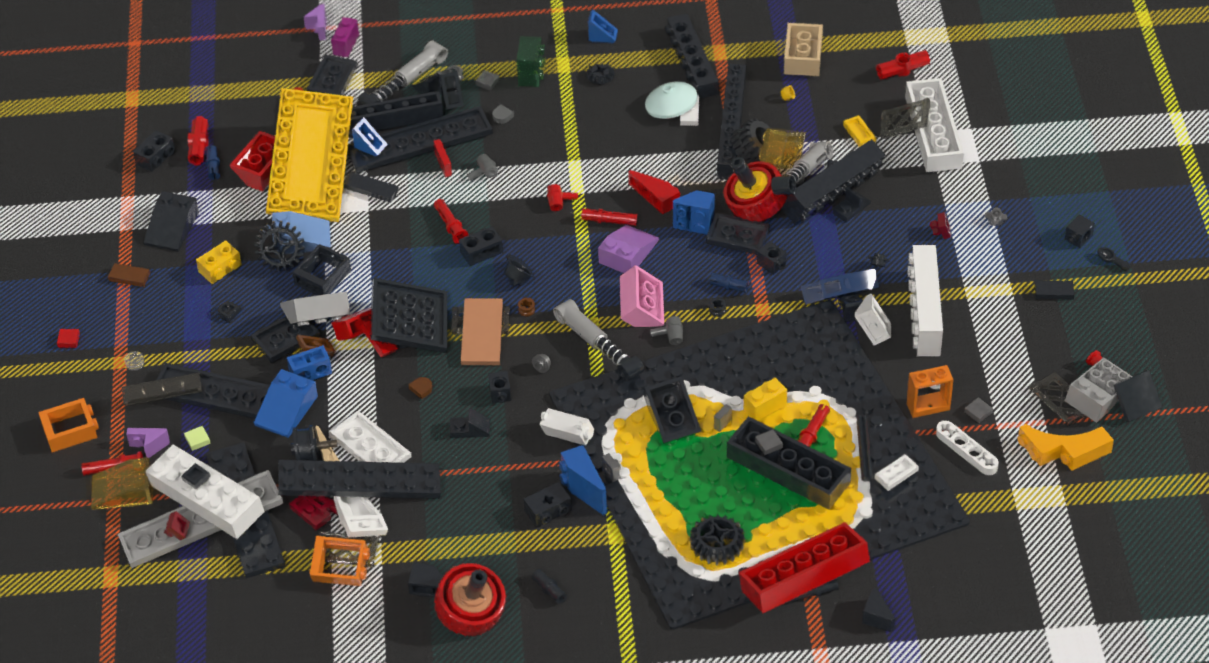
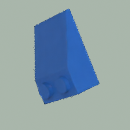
[254,369,318,438]
[559,445,607,515]

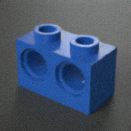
[287,345,332,380]

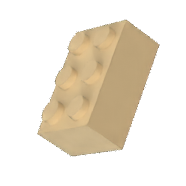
[784,23,823,76]

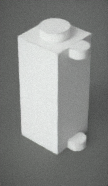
[539,408,594,446]

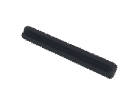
[857,415,873,482]

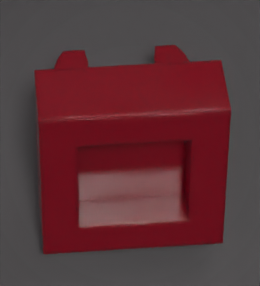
[930,212,951,239]
[164,511,190,540]

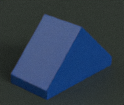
[588,10,618,43]
[352,118,387,156]

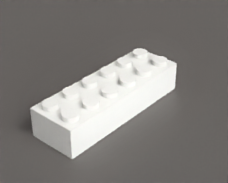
[905,78,964,172]
[907,245,943,356]
[145,445,265,539]

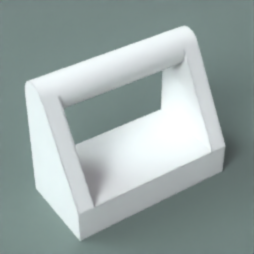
[855,294,891,345]

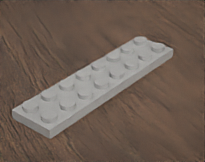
[118,470,283,568]

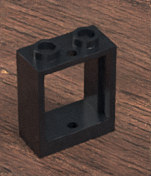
[292,244,351,296]

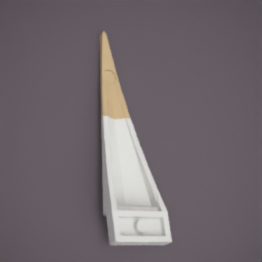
[315,425,388,537]

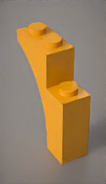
[1017,424,1114,471]

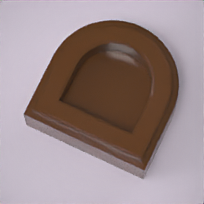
[409,377,432,399]

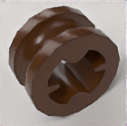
[518,298,535,317]

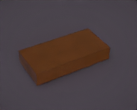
[108,263,150,287]

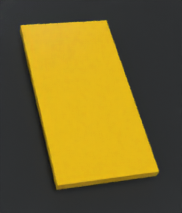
[266,88,353,222]

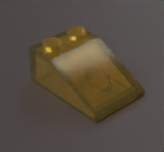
[759,128,806,169]
[91,458,153,510]

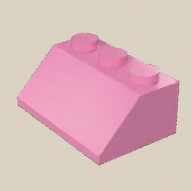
[620,265,664,327]

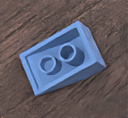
[272,211,331,255]

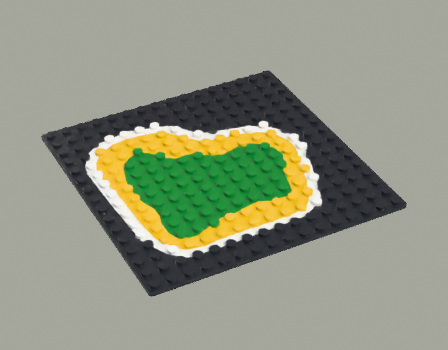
[550,300,970,630]

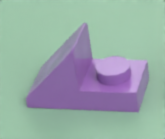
[304,4,326,40]
[126,428,170,458]

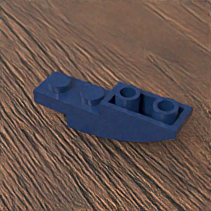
[801,269,879,305]

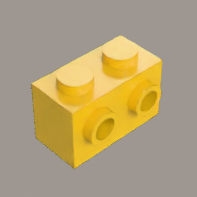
[196,241,242,284]
[743,378,787,421]

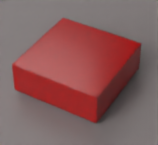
[57,329,80,348]

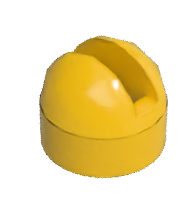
[780,85,795,101]

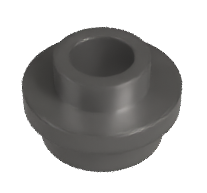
[532,354,551,373]

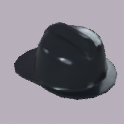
[504,254,534,287]

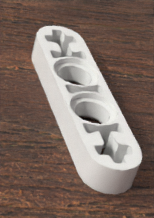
[936,421,998,475]

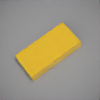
[843,116,876,147]

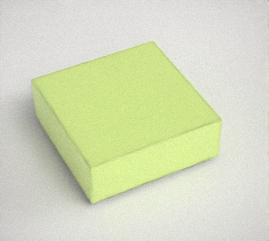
[184,426,211,451]

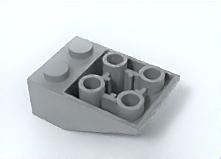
[1065,358,1132,423]

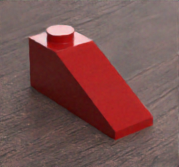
[628,170,680,215]
[331,307,371,340]

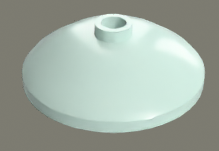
[645,82,698,119]

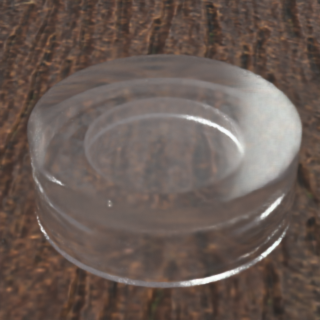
[124,351,144,370]

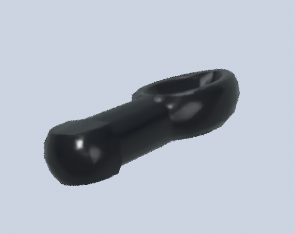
[1097,247,1130,271]

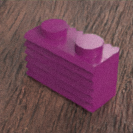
[330,17,359,57]

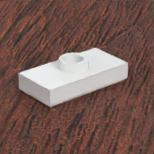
[680,96,699,126]
[875,454,919,491]

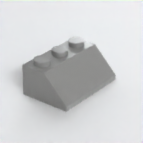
[280,291,350,326]

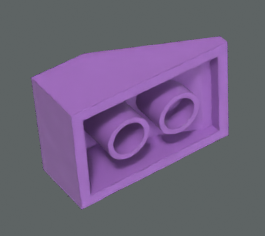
[598,225,659,273]

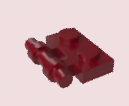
[289,496,338,531]

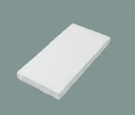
[329,411,411,462]

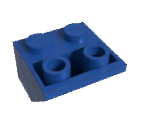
[673,190,715,234]

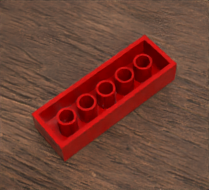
[739,522,870,613]

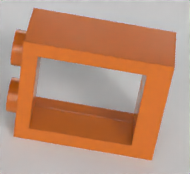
[906,365,953,418]
[38,398,99,452]
[310,536,370,586]

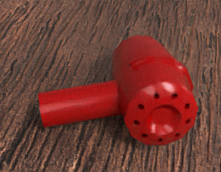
[546,184,578,211]

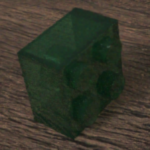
[516,36,546,87]

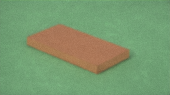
[461,298,503,365]

